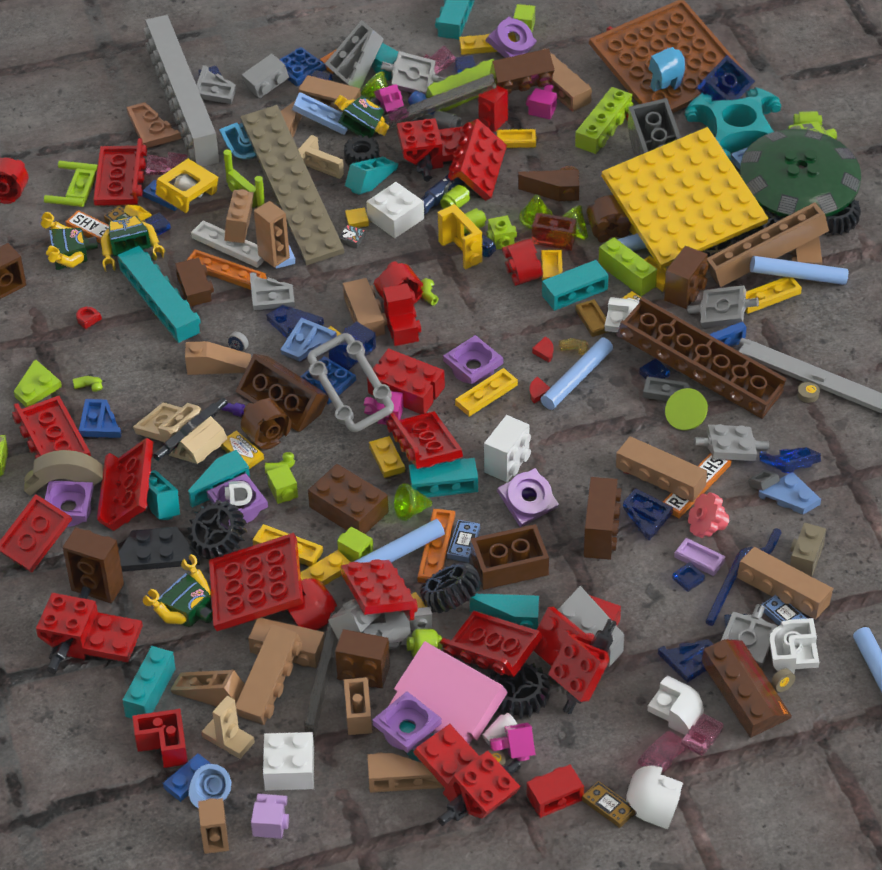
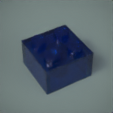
[696,55,755,101]

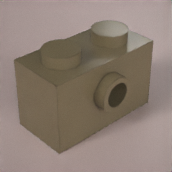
[790,523,826,577]

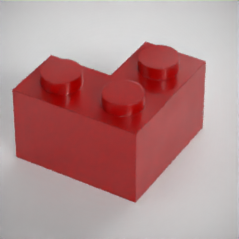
[383,283,422,346]
[133,709,188,768]

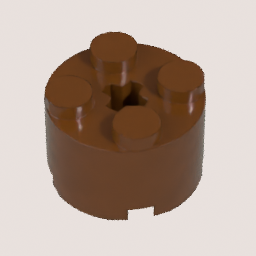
[586,195,632,243]
[241,398,292,450]

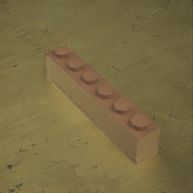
[707,202,829,287]

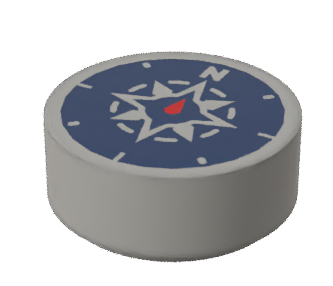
[227,332,249,352]

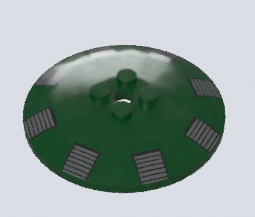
[740,129,861,217]

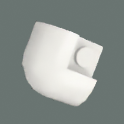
[605,297,639,332]
[769,618,819,674]
[648,676,704,737]
[626,766,683,829]

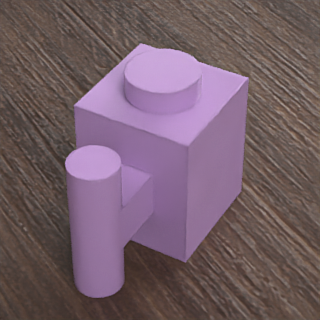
[251,794,289,839]

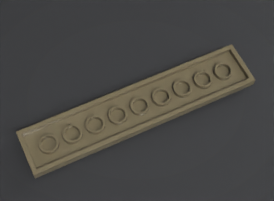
[240,105,344,266]

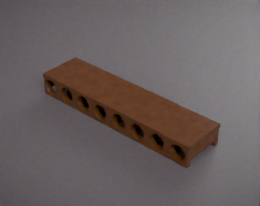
[616,297,787,419]

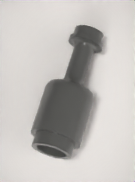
[410,108,462,130]

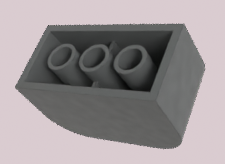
[628,98,681,157]

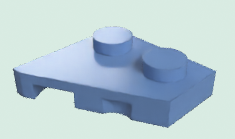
[280,318,337,362]
[759,472,821,514]

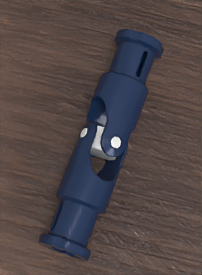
[421,174,465,215]

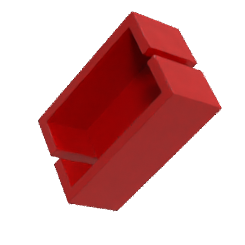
[367,348,445,414]

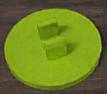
[665,388,708,431]

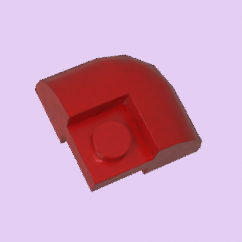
[286,578,337,631]

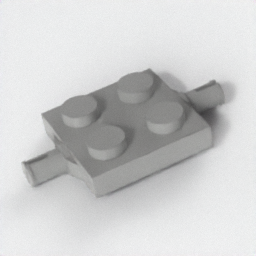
[381,51,446,96]
[688,285,759,328]
[694,424,769,461]
[721,604,777,668]

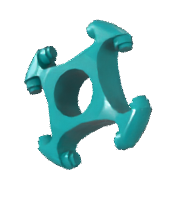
[684,87,781,161]

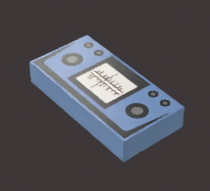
[447,520,480,563]
[761,595,807,625]

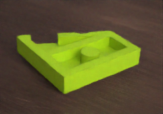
[14,360,62,407]

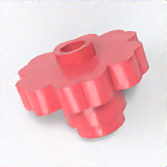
[688,492,729,538]

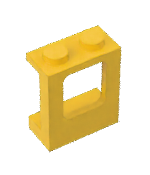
[155,159,218,213]
[438,204,482,270]

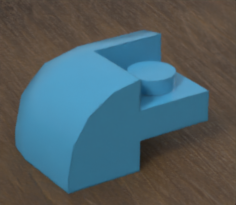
[649,47,685,92]
[219,122,257,160]

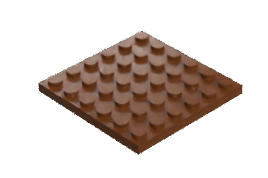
[589,0,748,113]

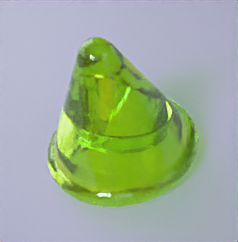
[361,71,388,98]
[519,195,553,229]
[555,205,588,240]
[394,483,432,521]

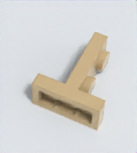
[298,135,344,179]
[201,696,255,759]

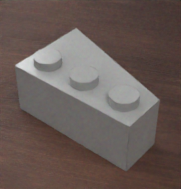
[325,20,384,88]
[558,586,624,667]

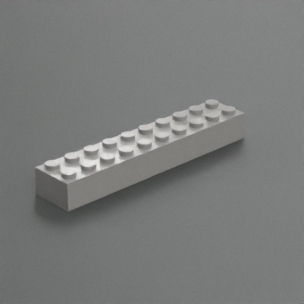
[144,15,219,167]

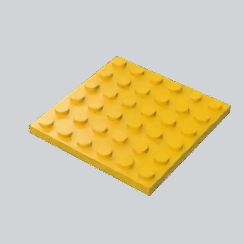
[601,127,769,269]

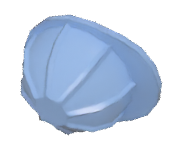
[189,764,231,808]

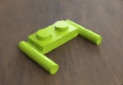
[223,149,265,208]
[44,160,98,207]

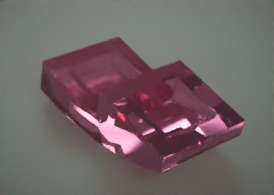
[424,45,457,74]
[146,152,188,175]
[680,713,724,756]
[638,730,688,773]

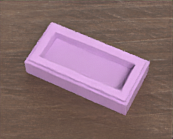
[674,538,725,576]

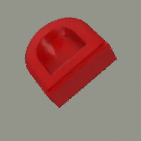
[76,306,102,329]

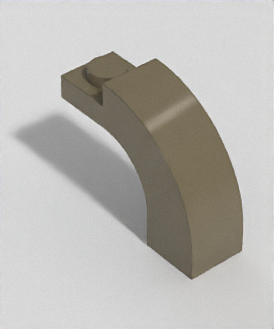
[24,450,103,496]

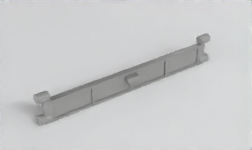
[739,338,882,413]

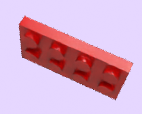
[448,119,507,201]
[93,138,147,206]
[12,396,91,459]
[386,411,463,469]
[97,438,153,531]
[341,559,418,621]
[440,611,543,677]

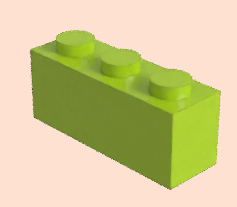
[598,238,657,296]

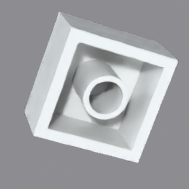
[367,182,424,238]
[484,415,531,482]
[263,732,314,791]

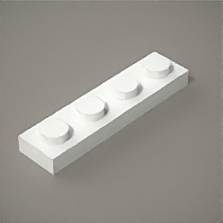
[191,221,265,268]

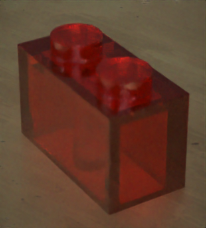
[532,213,577,251]

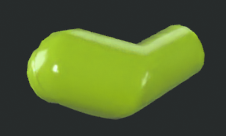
[421,278,439,306]
[72,376,103,392]
[265,452,295,474]

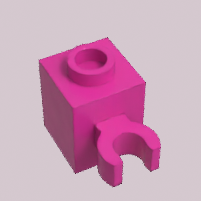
[374,84,404,115]
[526,85,557,120]
[364,391,403,425]
[490,723,535,761]

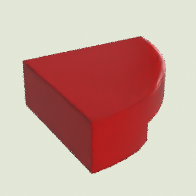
[532,336,554,363]
[530,376,550,403]

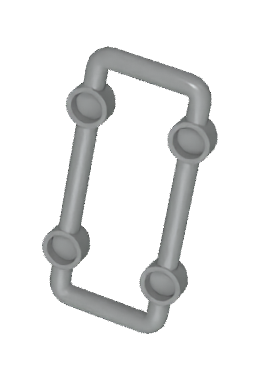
[307,333,394,432]

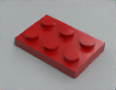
[0,494,72,573]

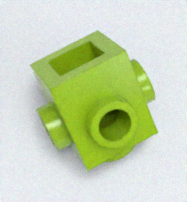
[486,215,517,250]

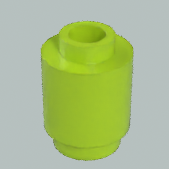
[793,111,822,125]
[440,185,470,209]
[464,208,487,235]

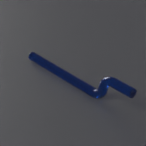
[705,528,782,626]

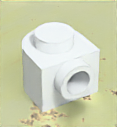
[225,481,252,506]

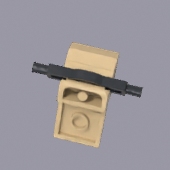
[133,397,228,464]

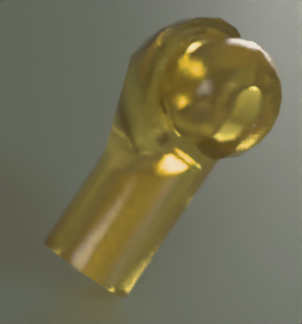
[559,338,589,355]

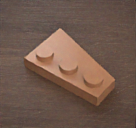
[127,102,181,148]

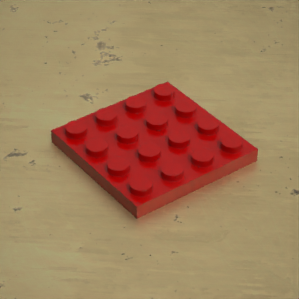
[209,533,304,631]

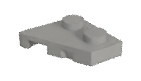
[196,65,236,104]
[250,273,295,310]

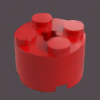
[0,158,29,204]
[502,238,543,286]
[373,262,423,305]

